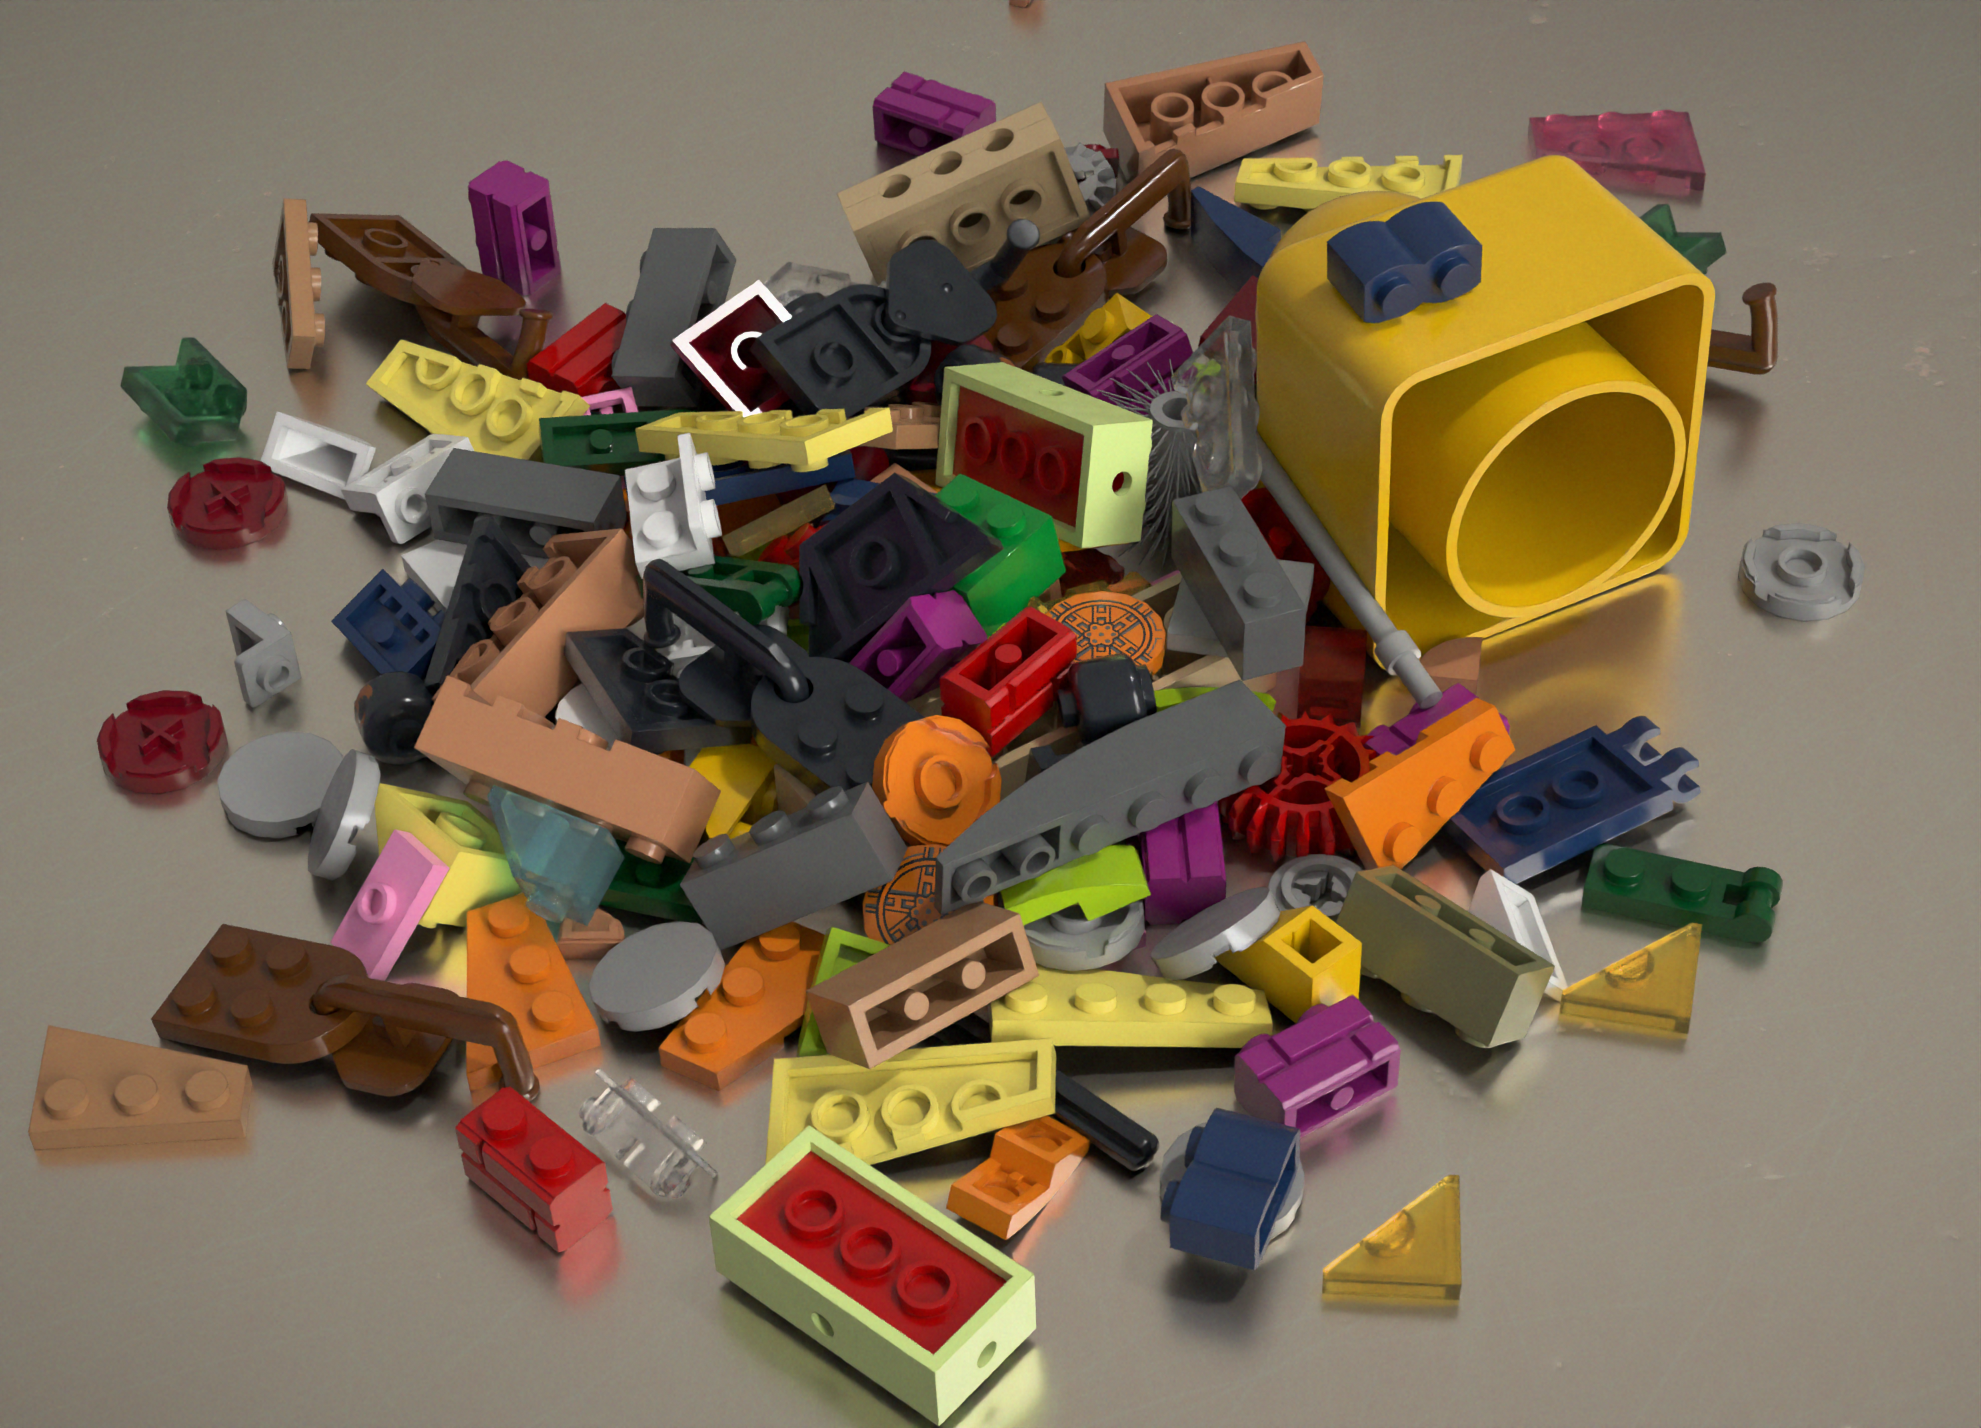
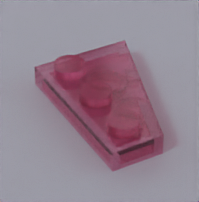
[1528,110,1706,191]

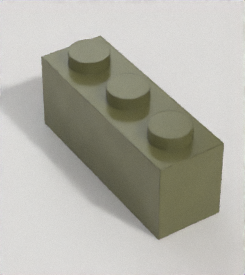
[1336,865,1555,1048]

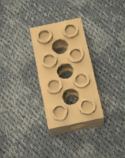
[837,102,1091,289]

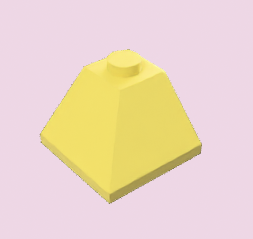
[374,783,541,928]

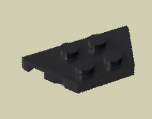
[799,473,1004,663]

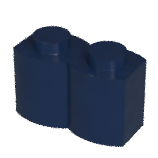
[1327,201,1482,323]
[1160,1107,1300,1271]

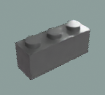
[612,228,737,407]
[425,448,628,559]
[1171,486,1306,681]
[680,782,908,950]

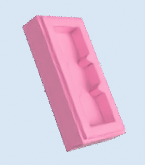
[330,829,449,981]

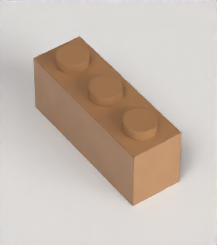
[806,902,1039,1069]

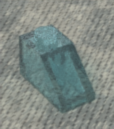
[487,785,625,926]

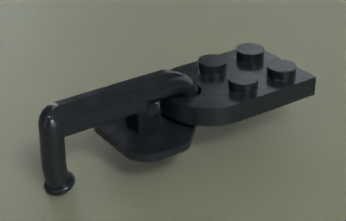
[749,219,1040,419]
[643,559,926,794]

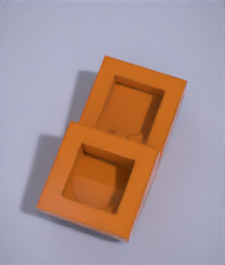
[946,1116,1091,1240]

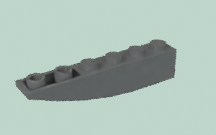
[934,680,1286,915]

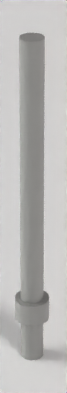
[1227,416,1443,709]

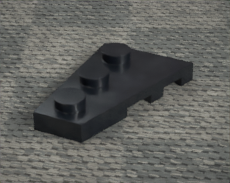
[424,516,531,696]
[564,628,752,755]

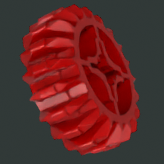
[1218,710,1377,863]

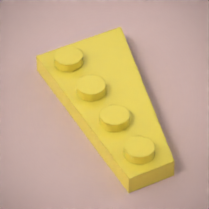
[1234,155,1463,213]
[366,340,590,462]
[635,408,893,472]
[987,962,1273,1048]
[765,1038,1056,1165]

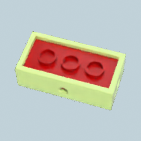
[935,362,1153,549]
[709,1125,1036,1426]

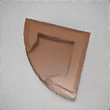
[1419,637,1482,695]
[557,894,625,959]

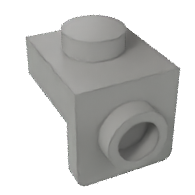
[226,599,302,708]

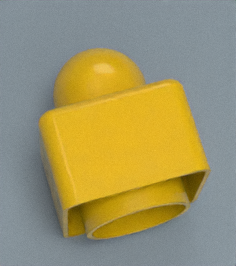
[1255,155,1715,670]

